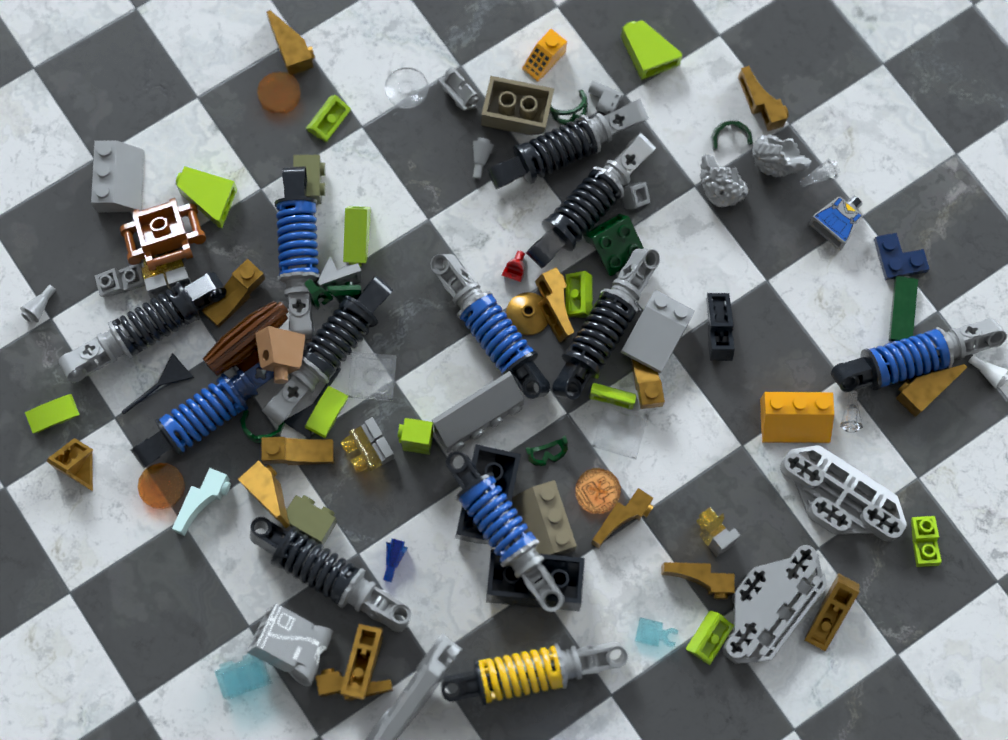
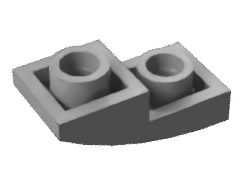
[95,263,146,297]

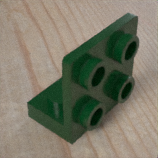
[583,213,644,276]

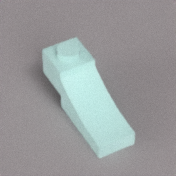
[172,468,231,536]

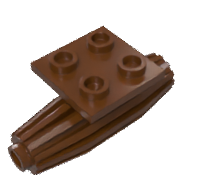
[202,301,289,376]

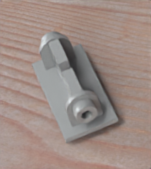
[437,68,479,110]

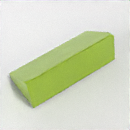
[306,95,351,142]
[565,271,593,318]
[589,383,636,410]
[686,611,734,665]

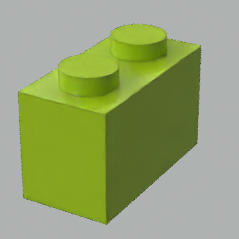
[398,418,434,455]

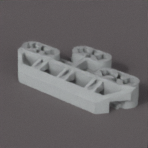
[780,445,907,542]
[723,545,827,664]
[366,634,462,740]

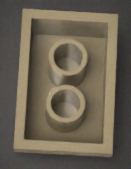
[481,76,555,135]

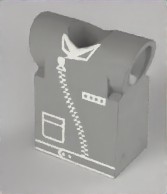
[247,604,334,687]

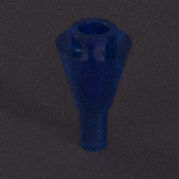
[383,538,408,583]

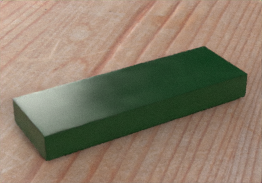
[888,276,918,342]

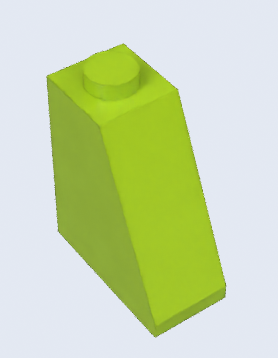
[621,20,683,80]
[176,166,237,228]
[343,206,371,267]

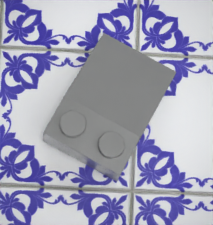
[621,290,695,374]

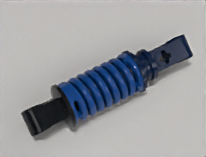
[130,362,274,469]

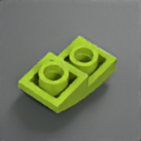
[305,386,348,438]
[25,394,80,434]
[911,516,942,567]

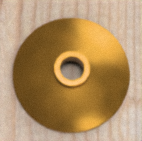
[506,292,548,335]

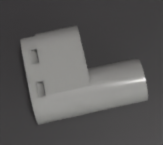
[588,80,623,115]

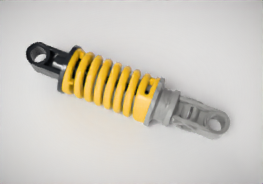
[440,642,628,706]

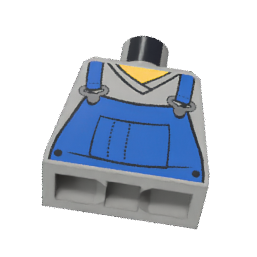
[809,196,863,251]

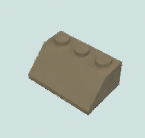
[511,480,577,556]

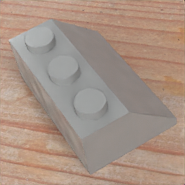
[91,141,144,212]

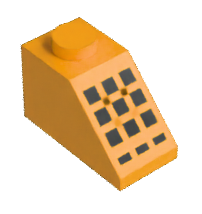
[522,29,567,82]

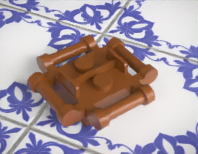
[120,198,206,271]

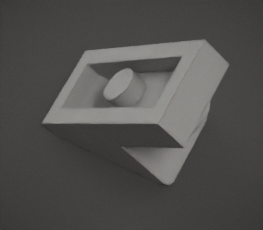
[318,257,361,296]

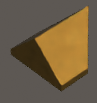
[47,438,94,491]

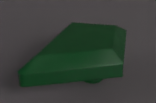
[327,281,362,302]

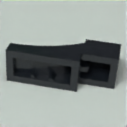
[706,293,735,361]

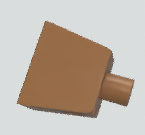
[256,326,305,384]

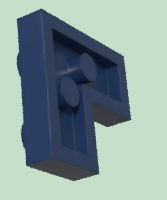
[874,233,930,280]

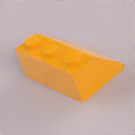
[760,392,834,443]

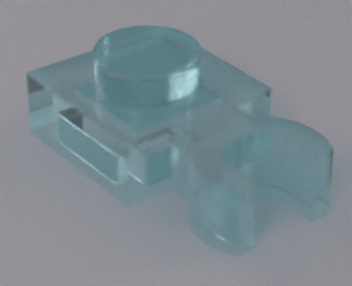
[635,617,678,647]

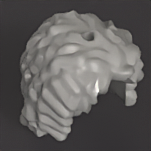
[752,134,812,177]
[700,154,749,207]

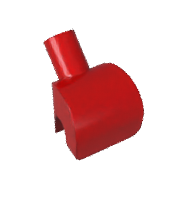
[501,250,525,282]

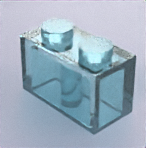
[215,654,272,700]

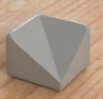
[622,182,651,209]

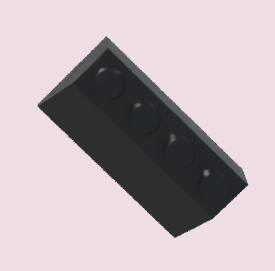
[455,444,521,544]
[486,549,585,611]

